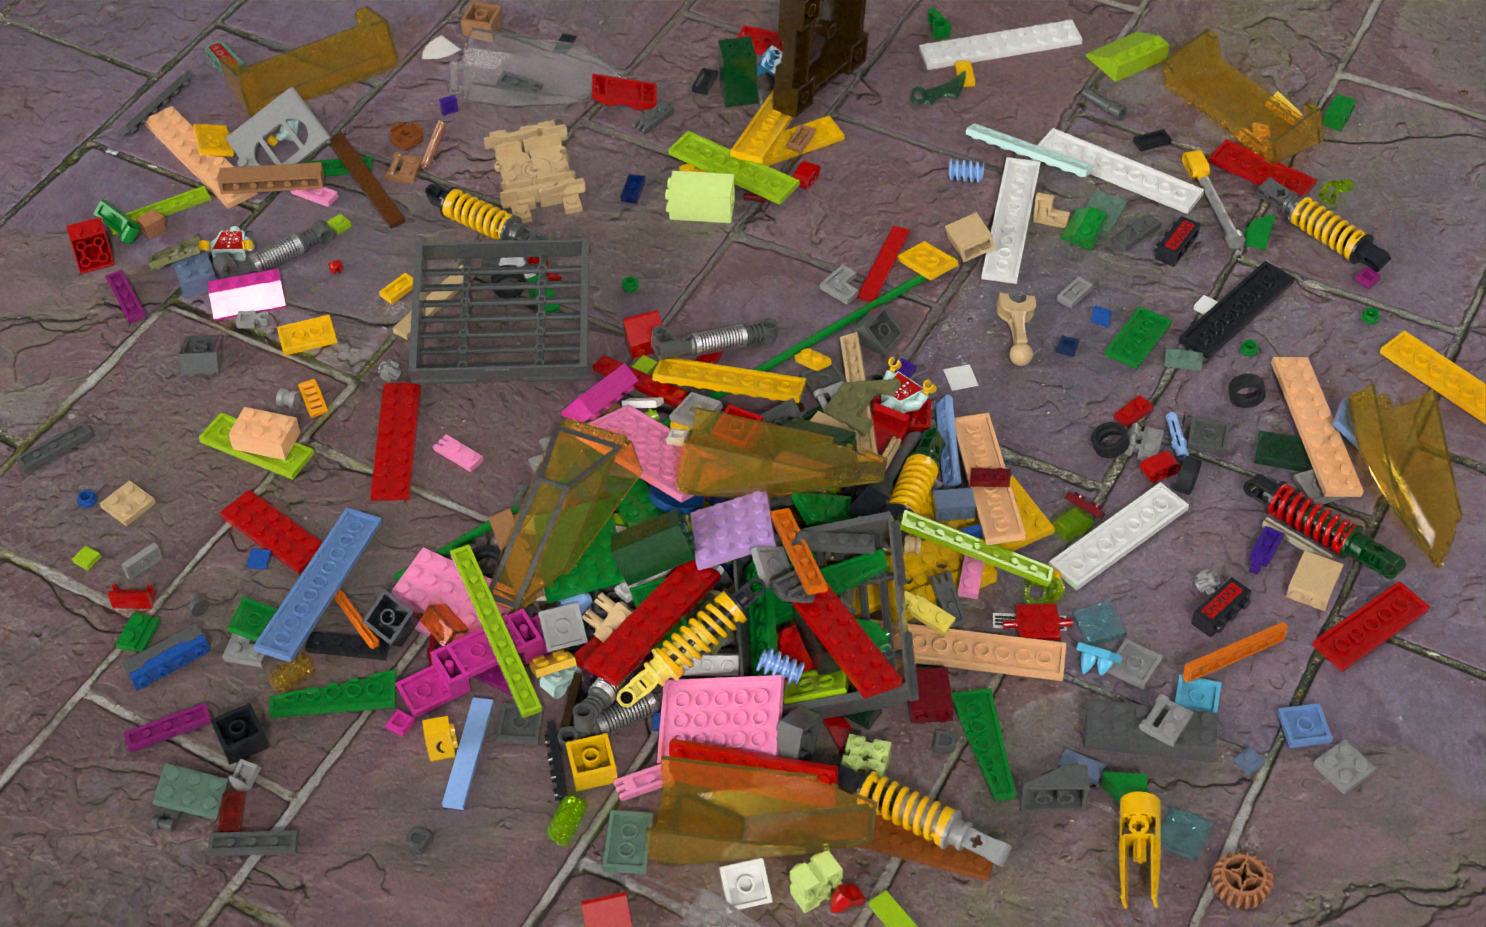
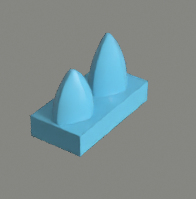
[1076,642,1123,675]

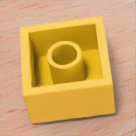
[565,733,618,792]

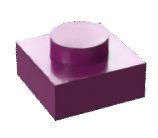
[1355,267,1382,289]

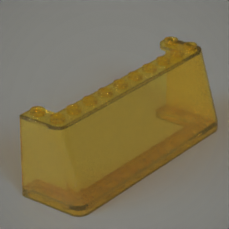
[219,6,399,117]
[1161,29,1324,164]

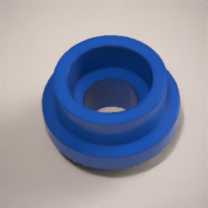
[77,490,97,508]

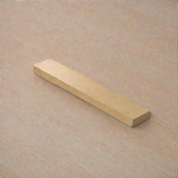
[393,265,476,339]

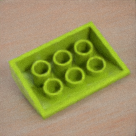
[1086,31,1169,82]

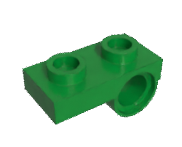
[927,7,951,40]

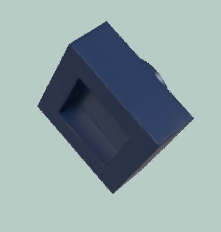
[1056,335,1080,357]

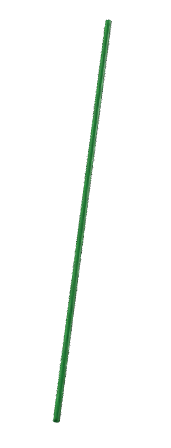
[394,255,958,583]

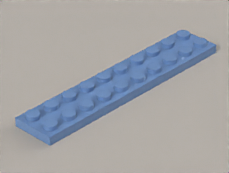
[254,507,382,663]

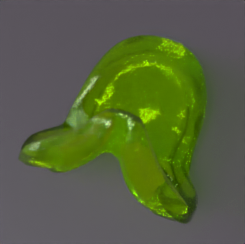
[1319,179,1354,205]
[1024,578,1065,604]

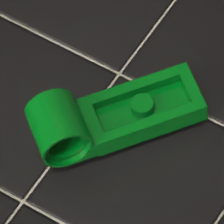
[93,199,141,244]

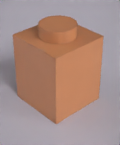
[136,209,167,240]

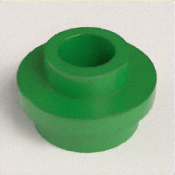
[621,277,639,293]
[1361,307,1380,324]
[1240,339,1259,357]

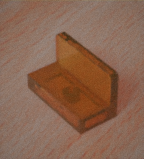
[420,604,469,646]

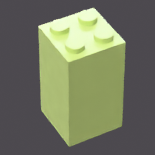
[665,171,735,223]

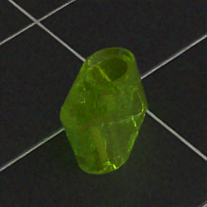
[1053,507,1093,542]

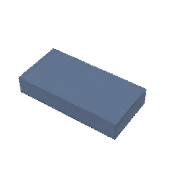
[1057,749,1106,785]

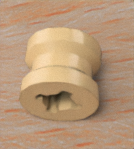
[904,534,921,555]

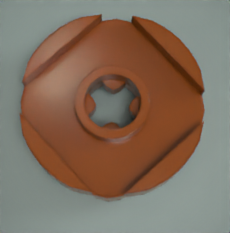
[389,122,424,151]

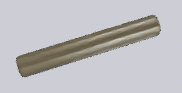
[1262,517,1334,560]

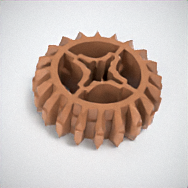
[1211,850,1274,910]

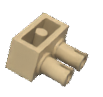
[582,592,635,642]

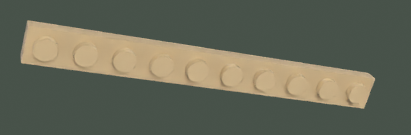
[840,332,879,466]

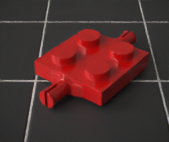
[1003,603,1073,642]

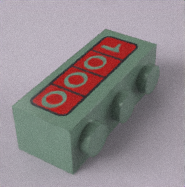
[204,39,247,83]

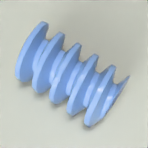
[949,159,985,183]
[756,648,805,686]

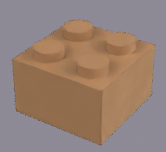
[461,1,504,40]

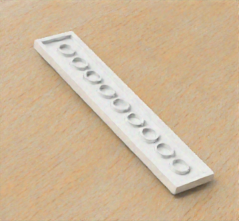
[919,20,1082,70]
[1037,128,1204,214]
[982,157,1040,284]

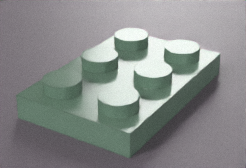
[1086,190,1128,237]
[152,763,228,820]
[602,810,654,875]

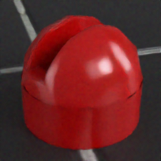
[328,260,343,274]

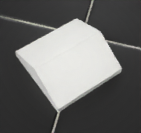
[719,858,773,912]

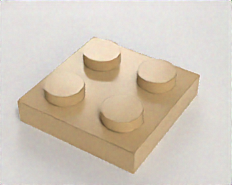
[100,480,156,527]

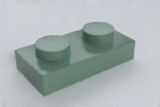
[1164,348,1203,371]

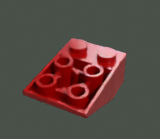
[66,217,115,274]

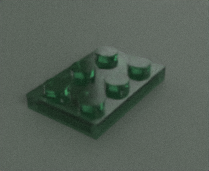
[1254,430,1313,472]

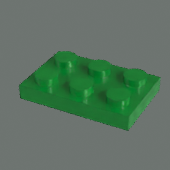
[227,596,278,642]

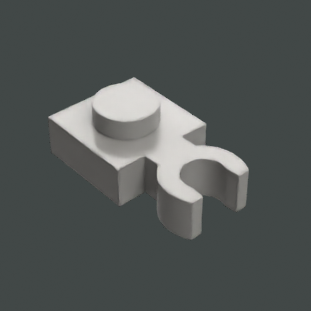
[236,310,269,328]

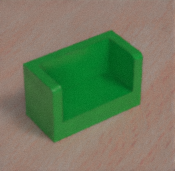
[1322,94,1356,132]

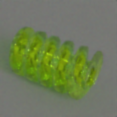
[546,796,588,846]

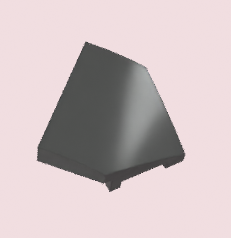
[769,570,815,603]

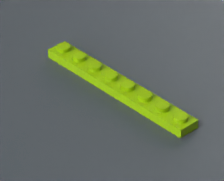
[900,510,1053,587]

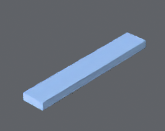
[935,394,961,490]
[442,697,494,810]

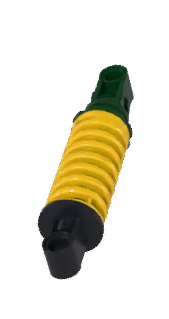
[881,428,946,548]

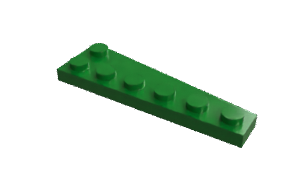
[773,548,890,625]
[269,670,397,718]
[951,688,1016,802]

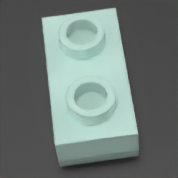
[540,666,585,699]

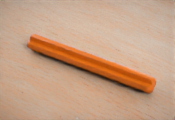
[334,588,380,649]

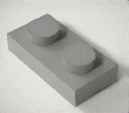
[1057,276,1093,309]
[121,542,163,581]

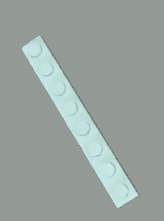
[966,123,1094,177]

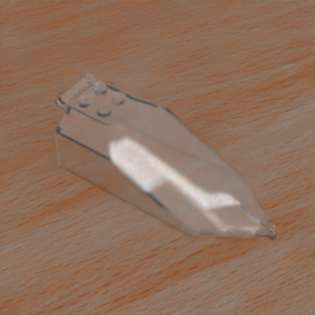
[449,28,628,108]

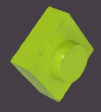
[327,213,352,235]

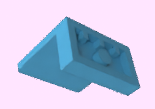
[757,45,782,78]

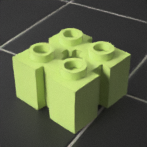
[841,734,891,779]
[790,850,843,913]

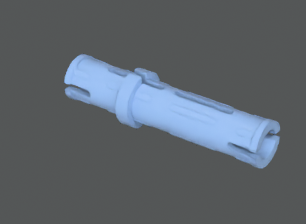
[1166,412,1189,462]

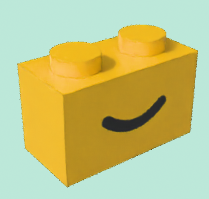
[422,716,458,762]

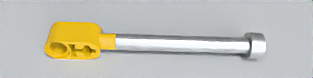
[1182,150,1245,249]

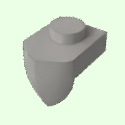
[228,759,261,792]

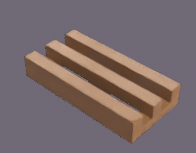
[786,124,816,153]

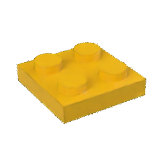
[528,649,577,678]

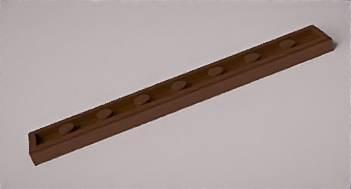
[329,132,406,229]

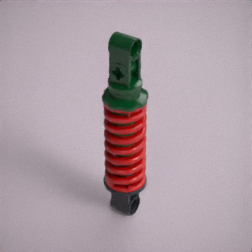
[1243,474,1406,579]

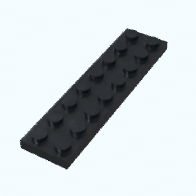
[1179,261,1295,359]

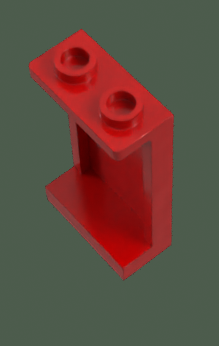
[854,403,911,471]

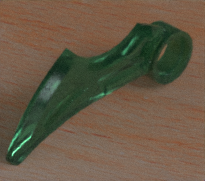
[910,70,966,105]

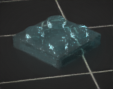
[1072,601,1127,646]
[1161,806,1213,862]

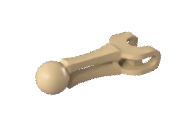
[997,293,1036,366]

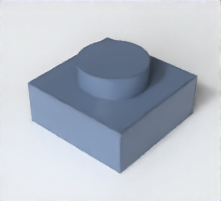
[1234,746,1266,776]

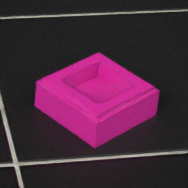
[385,709,416,737]

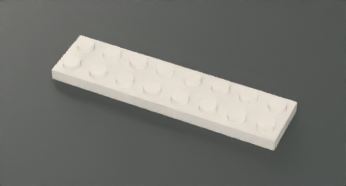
[1048,482,1189,591]

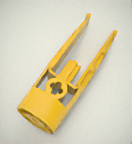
[1119,792,1161,909]

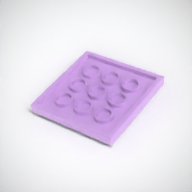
[690,489,777,570]

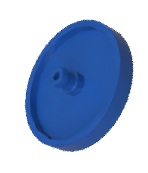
[648,484,705,515]

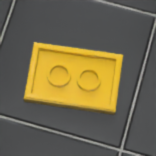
[193,124,234,157]
[897,241,958,281]
[277,314,337,356]

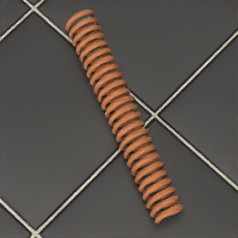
[420,120,446,170]

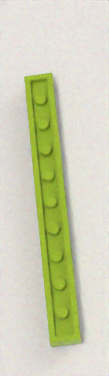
[450,544,542,719]

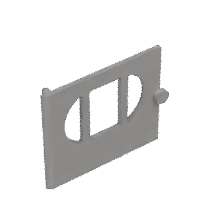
[225,87,332,167]

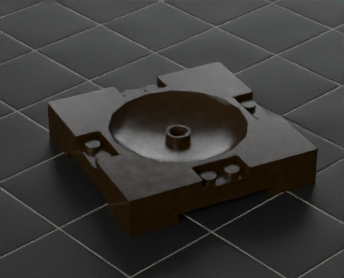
[773,0,869,118]

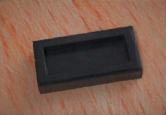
[692,68,718,95]
[1133,129,1172,152]

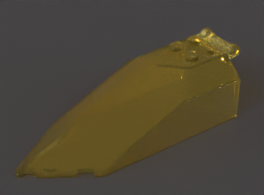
[1348,384,1463,568]

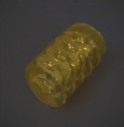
[266,652,314,693]

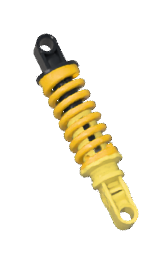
[617,578,766,707]

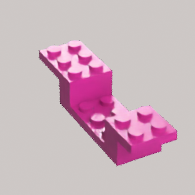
[395,608,552,718]

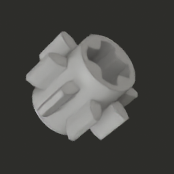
[378,359,401,383]
[1195,568,1221,595]

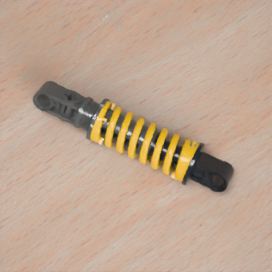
[1256,177,1391,272]
[425,184,550,258]

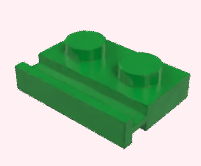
[116,612,161,652]

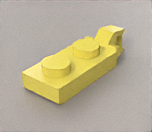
[904,591,956,636]

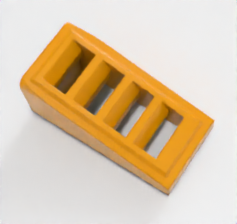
[298,379,328,418]

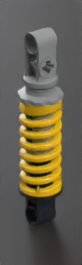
[837,763,1012,867]

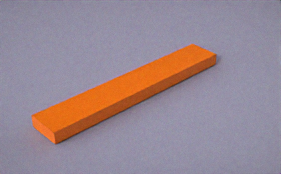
[770,508,828,595]
[1182,621,1288,683]

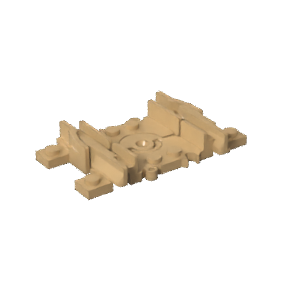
[484,120,586,223]

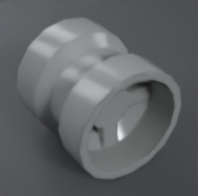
[276,388,301,409]

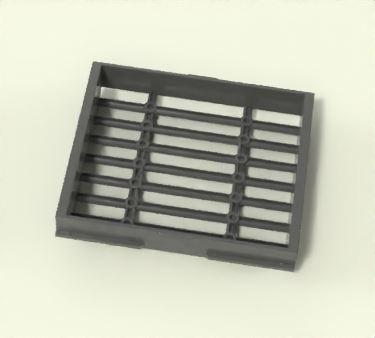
[408,239,591,385]
[733,511,919,719]

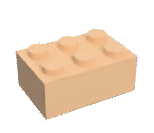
[229,407,301,460]

